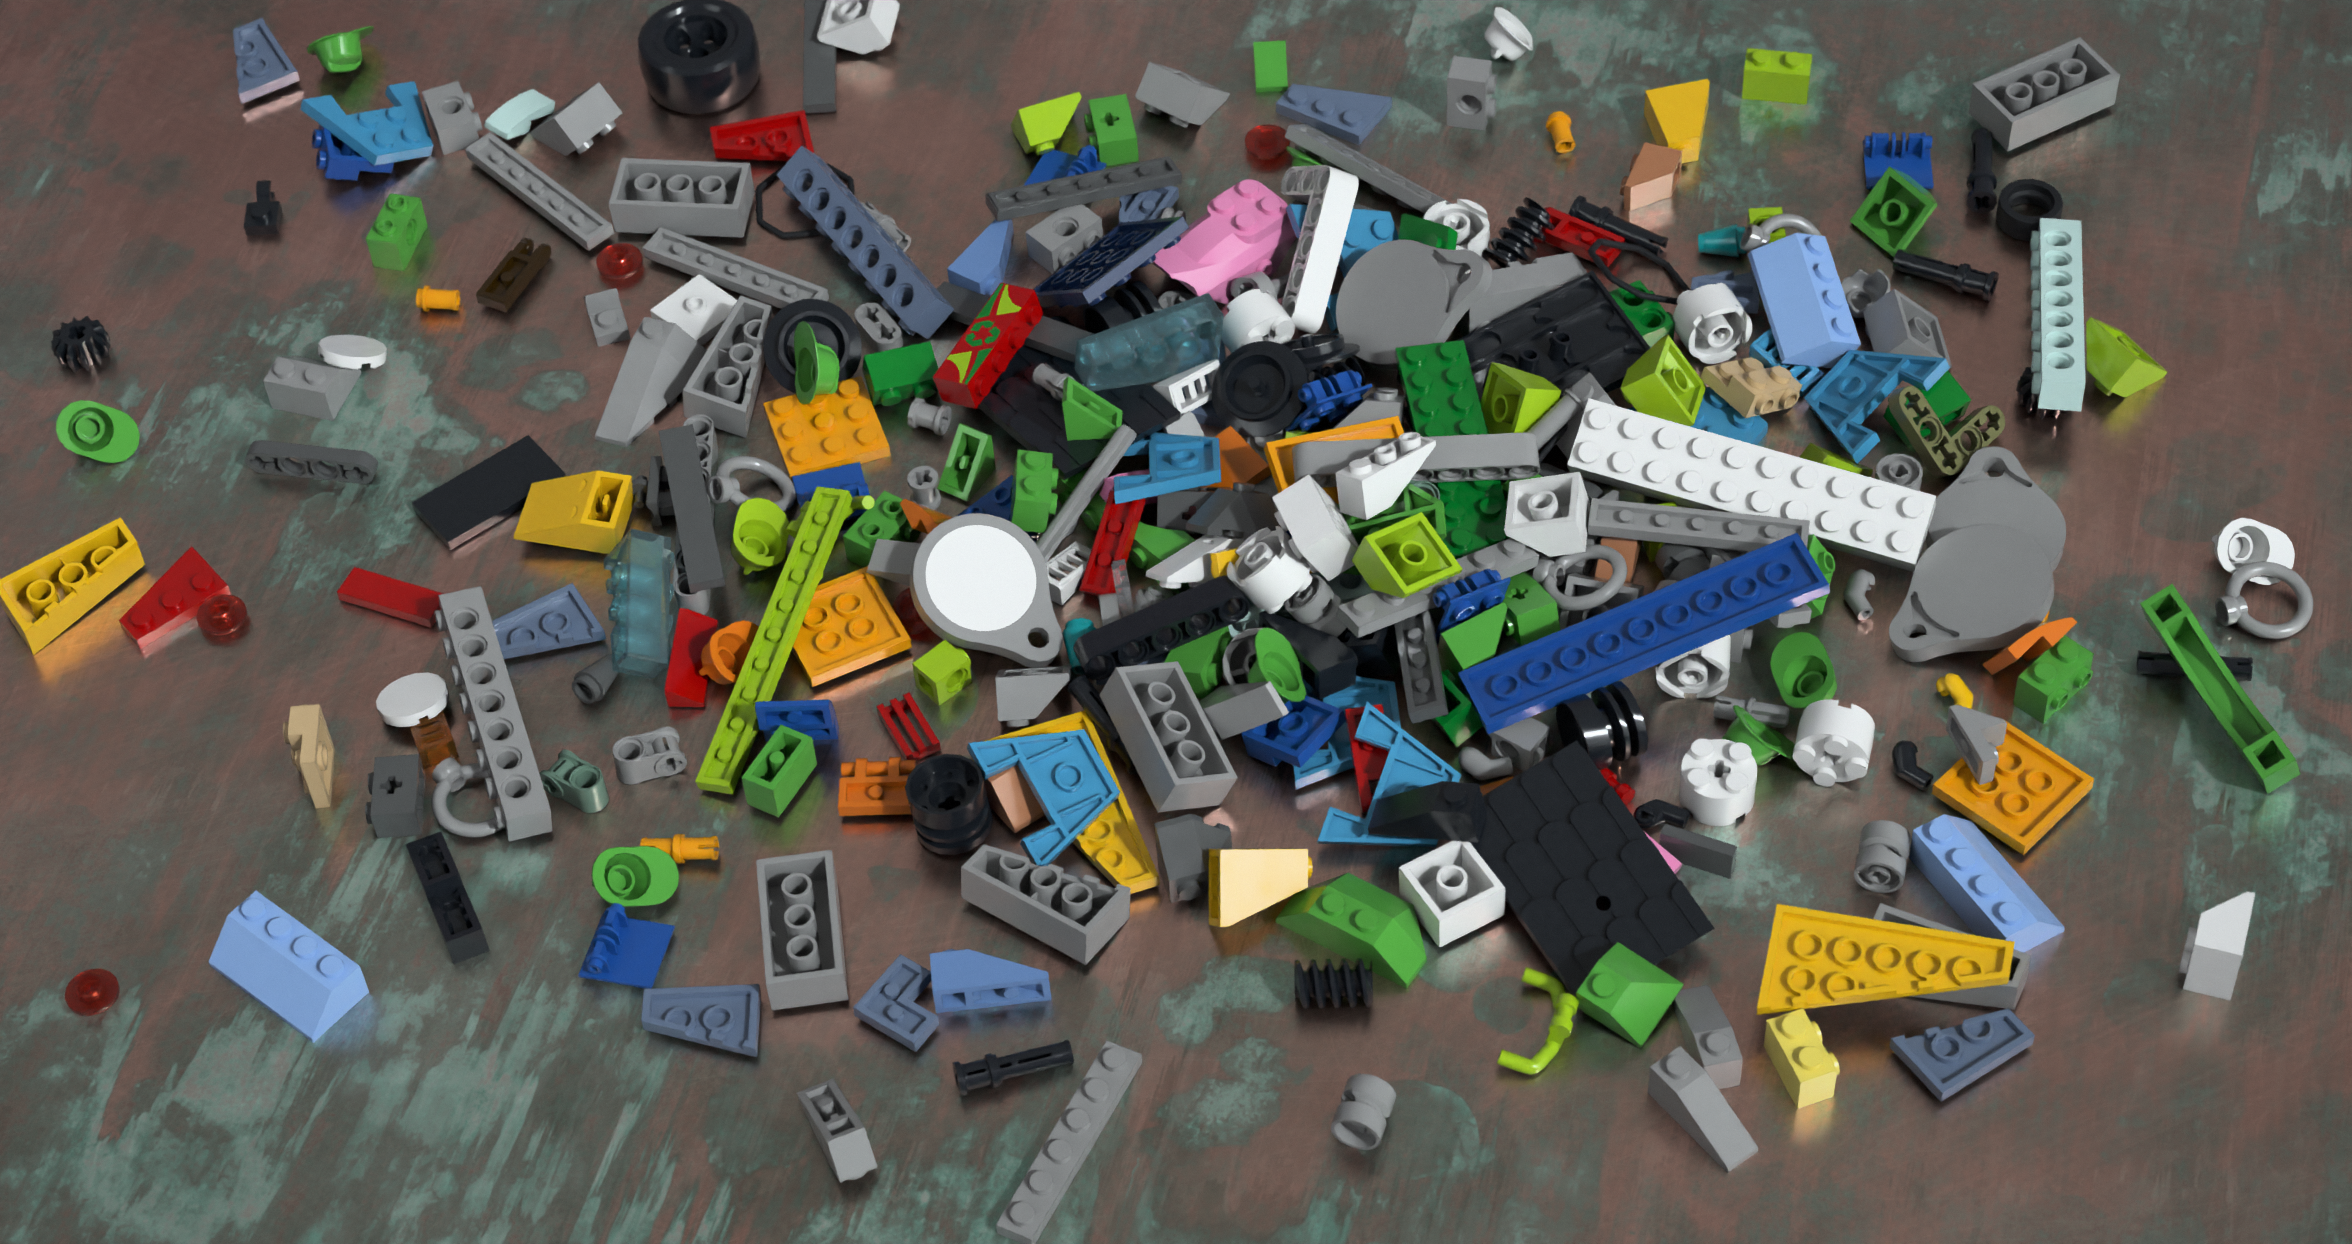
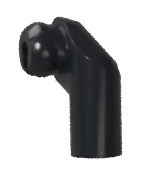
[1892,740,1934,791]
[1633,799,1690,828]

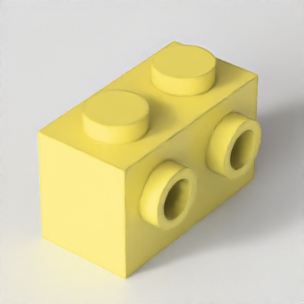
[1764,1008,1840,1109]

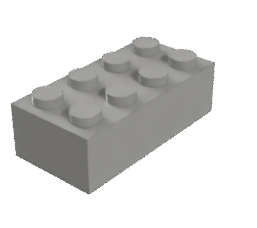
[1969,37,2120,151]
[609,158,755,237]
[1100,661,1238,813]
[756,850,849,1010]

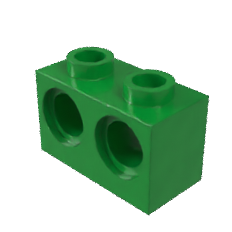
[1609,280,1675,348]

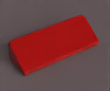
[665,608,719,707]

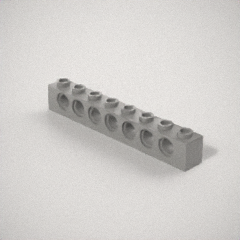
[434,586,553,842]

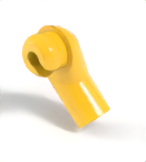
[1936,673,1973,709]

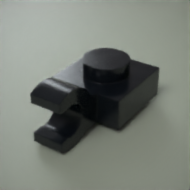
[244,180,282,236]

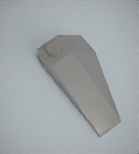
[595,317,707,447]

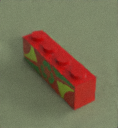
[933,283,1043,409]

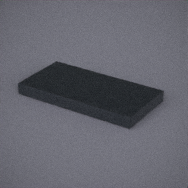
[412,435,566,550]

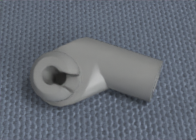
[1843,569,1875,620]
[1458,747,1513,780]

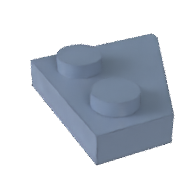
[1119,186,1179,224]
[1691,267,1759,314]

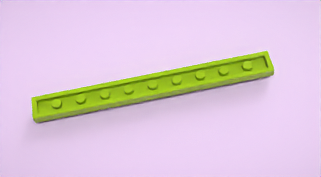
[695,487,853,795]

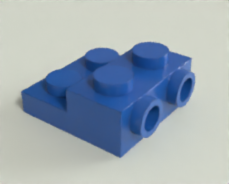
[312,124,394,181]
[1241,695,1346,768]

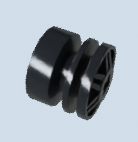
[1083,281,1170,365]
[1556,681,1648,770]
[905,754,993,855]

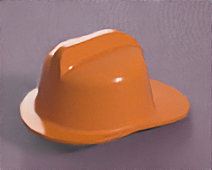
[699,620,759,685]

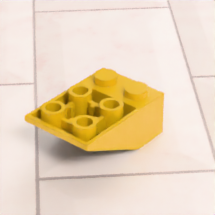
[514,470,634,556]

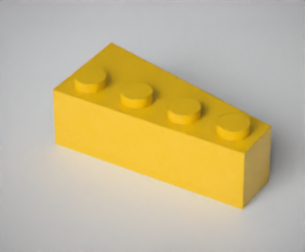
[0,517,145,655]

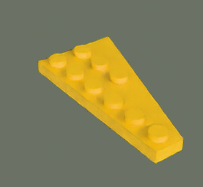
[984,710,1160,894]
[1757,904,2015,1015]

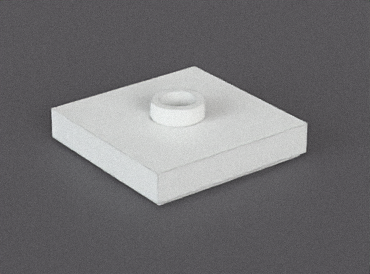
[650,274,737,345]

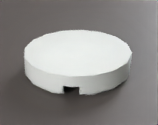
[318,335,387,369]
[376,672,450,727]

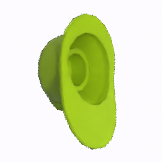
[730,498,789,575]

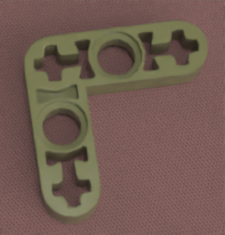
[1888,386,2005,478]

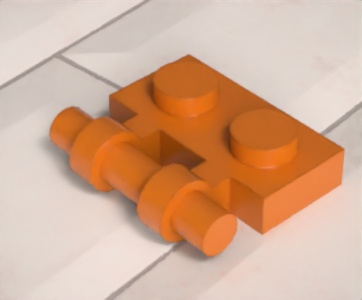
[838,757,916,816]

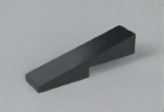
[406,831,490,964]

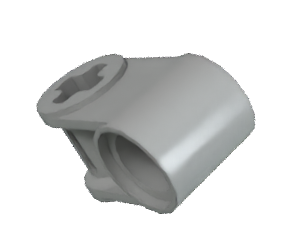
[613,727,687,785]

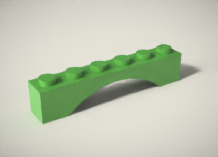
[1051,467,1196,595]
[2140,584,2300,794]

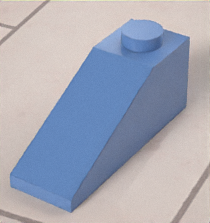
[947,219,1014,297]
[930,949,1052,1013]

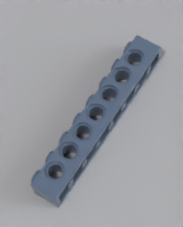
[777,146,954,339]

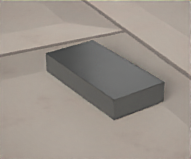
[1659,824,1737,879]

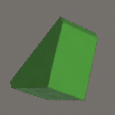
[1253,40,1288,92]
[1062,376,1123,441]
[937,423,996,501]

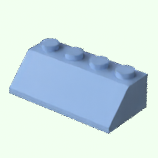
[1748,233,1861,368]
[1909,814,2065,953]
[208,891,369,1043]

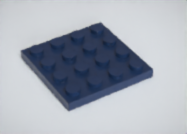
[1033,216,1189,309]

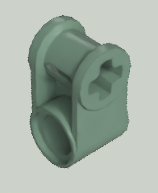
[539,749,609,813]

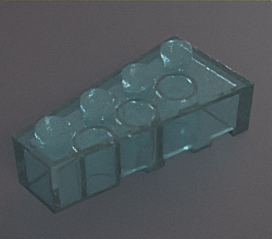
[1075,293,1224,392]
[604,529,675,679]

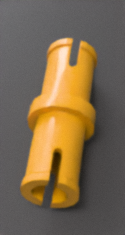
[640,834,719,864]

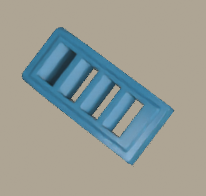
[1749,328,1824,397]

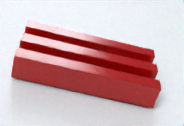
[876,692,941,761]

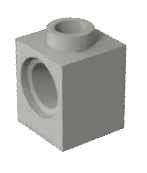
[1490,717,1550,771]

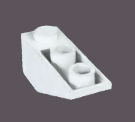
[1335,432,1436,520]
[1146,534,1246,588]

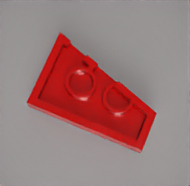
[710,110,814,161]
[119,546,231,649]

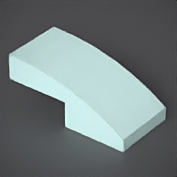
[484,89,555,140]

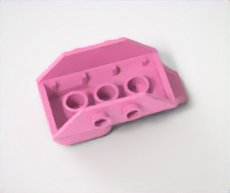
[1152,179,1296,304]

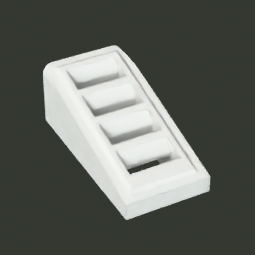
[1153,359,1220,416]
[1046,541,1092,606]

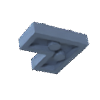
[853,954,939,1052]

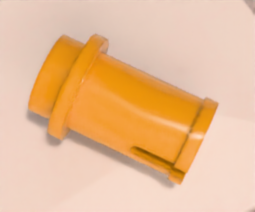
[1546,111,1576,153]
[416,285,460,312]

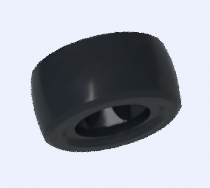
[638,0,760,114]

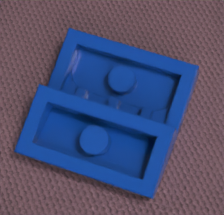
[755,700,839,741]

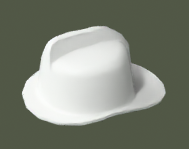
[1484,7,1533,61]
[2211,518,2295,585]

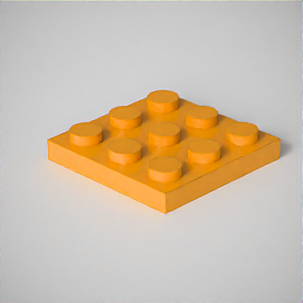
[763,376,891,482]
[792,566,912,687]
[1932,719,2094,855]

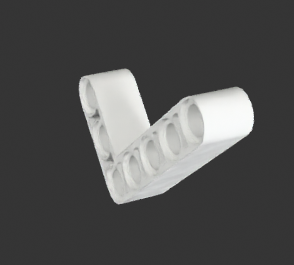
[1281,165,1359,334]

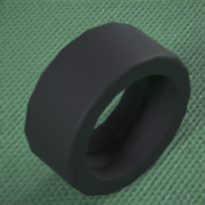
[1996,179,2063,241]

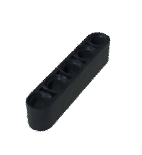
[1073,575,1250,680]

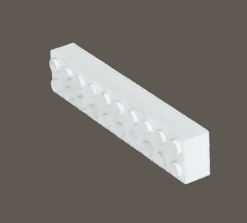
[1567,398,1936,572]

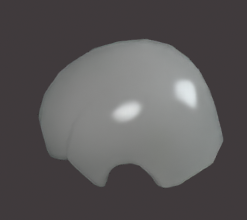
[1841,269,1891,319]

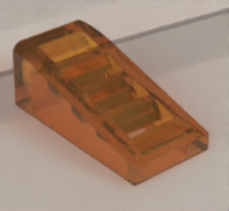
[409,710,459,769]

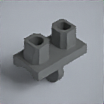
[632,456,675,526]

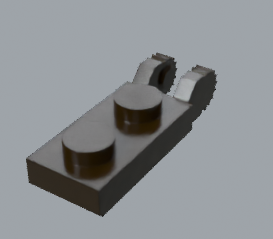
[476,238,552,312]

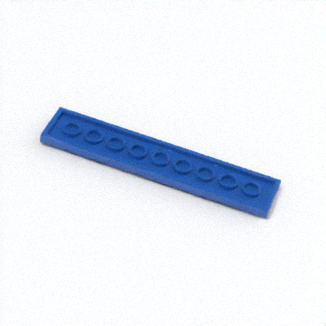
[1458,533,1830,734]

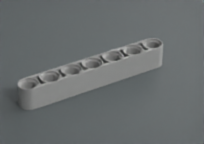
[673,414,718,615]
[1292,433,1540,488]

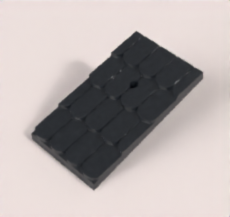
[1397,270,1650,400]
[978,316,1181,480]
[1470,740,1715,996]

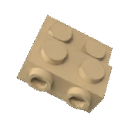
[1700,357,1802,418]
[283,704,335,808]

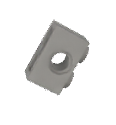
[1447,56,1497,131]
[422,81,483,155]
[1026,204,1103,274]

